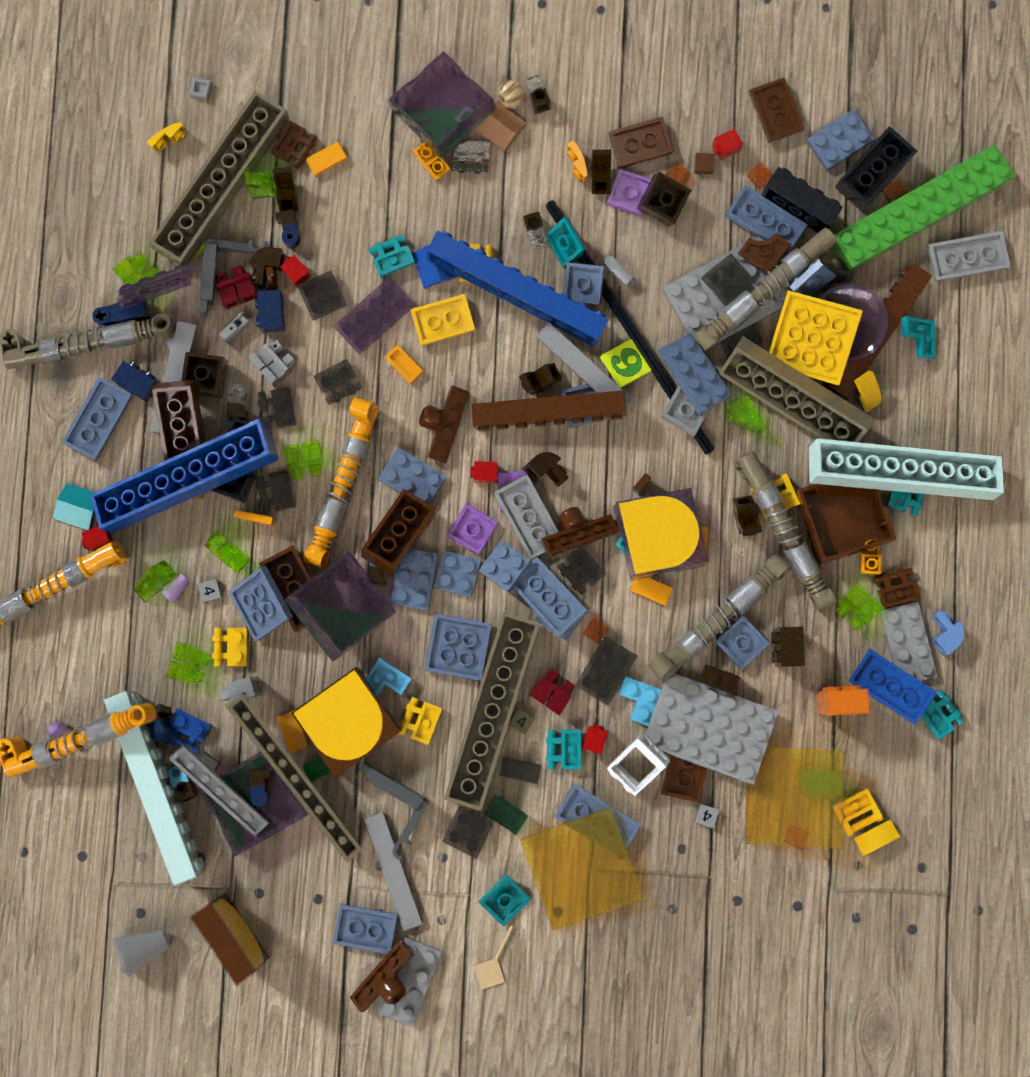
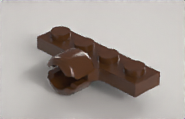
[419,385,470,464]
[541,507,619,558]
[349,940,414,1012]

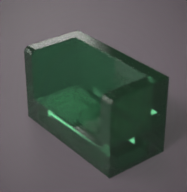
[483,794,528,836]

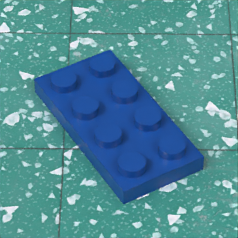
[848,649,937,725]

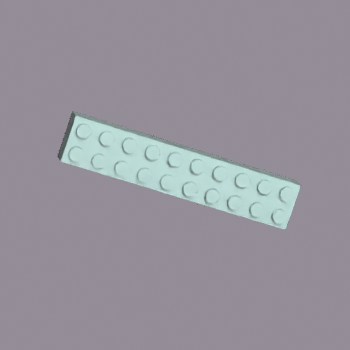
[809,439,1004,500]
[104,691,205,885]

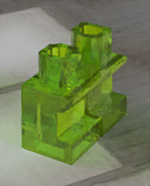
[112,252,160,298]
[282,440,323,481]
[835,583,884,630]
[166,641,211,683]

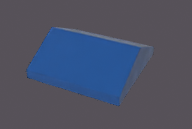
[412,245,458,289]

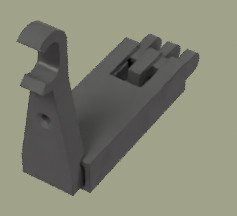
[199,238,268,317]
[359,763,429,860]

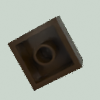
[636,172,692,227]
[181,352,228,399]
[771,627,805,667]

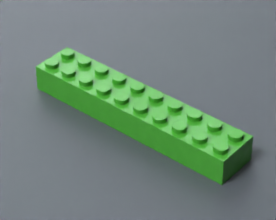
[833,144,1015,273]

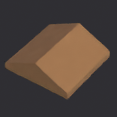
[475,101,527,152]

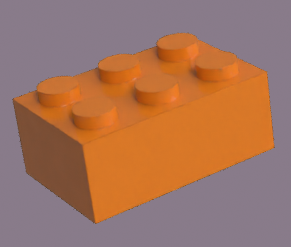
[817,685,870,715]

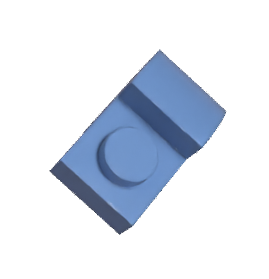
[931,610,964,656]

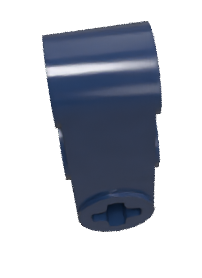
[92,298,150,327]

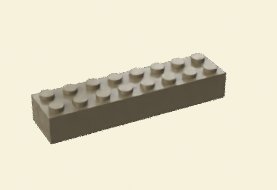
[719,336,873,442]

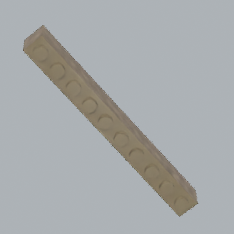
[225,693,362,862]

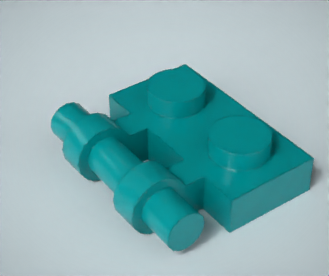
[368,235,415,278]
[886,491,924,516]
[921,689,964,740]
[546,730,581,769]

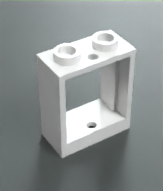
[607,732,670,796]

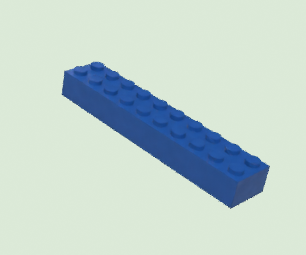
[427,230,609,347]
[90,419,280,534]

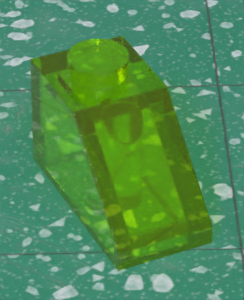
[244,169,276,199]
[725,395,767,433]
[204,531,250,574]
[133,560,176,603]

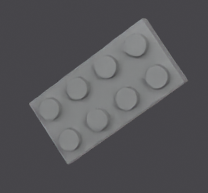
[927,231,1011,282]
[660,362,725,437]
[493,475,559,560]
[879,602,937,681]
[377,936,442,1027]

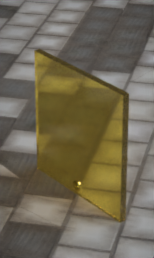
[745,747,845,849]
[520,807,644,931]

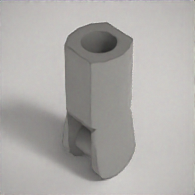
[604,256,634,287]
[219,311,252,344]

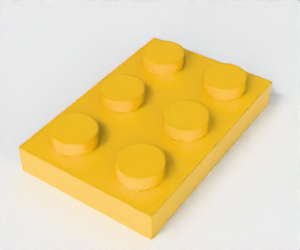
[410,294,475,347]

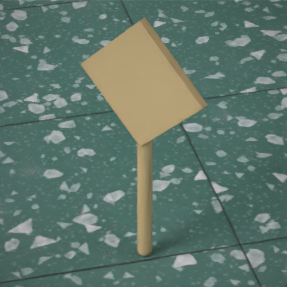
[474,925,514,990]

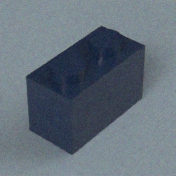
[255,290,285,333]
[111,361,157,403]

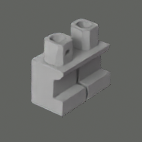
[248,340,296,388]
[219,677,262,702]

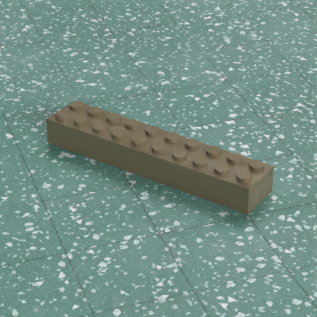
[149,90,289,269]
[444,612,540,811]

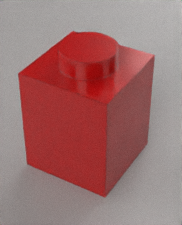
[712,128,743,160]
[280,255,311,288]
[470,461,498,484]
[81,526,113,552]
[582,724,608,755]

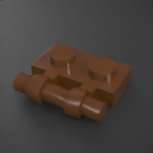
[271,121,318,169]
[873,568,921,609]

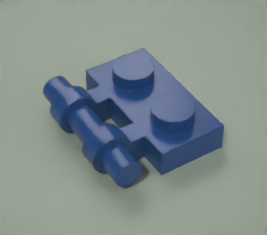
[169,708,212,755]

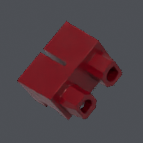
[215,265,258,310]
[529,669,575,716]

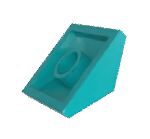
[545,216,585,268]
[53,483,95,530]
[478,874,532,926]

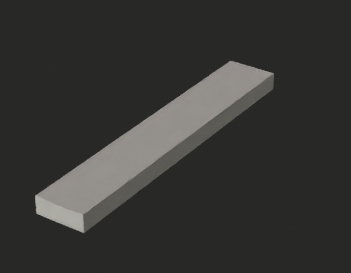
[150,321,198,433]
[536,322,633,407]
[169,744,269,837]
[365,812,423,931]

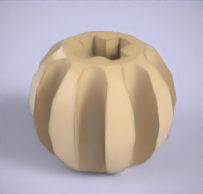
[497,80,525,109]

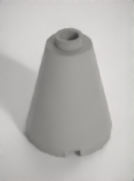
[113,930,172,977]

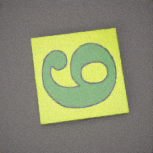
[600,339,652,388]

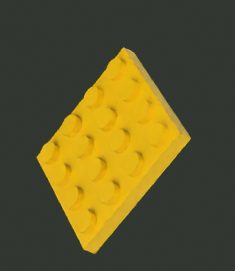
[769,290,863,386]

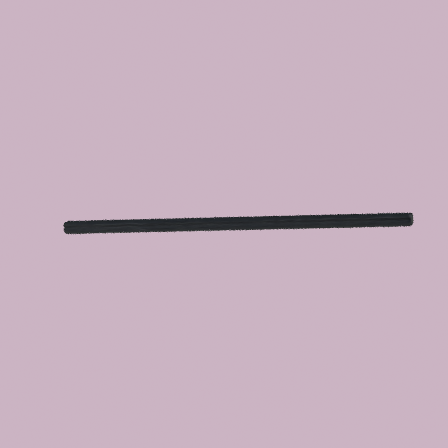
[546,200,714,455]

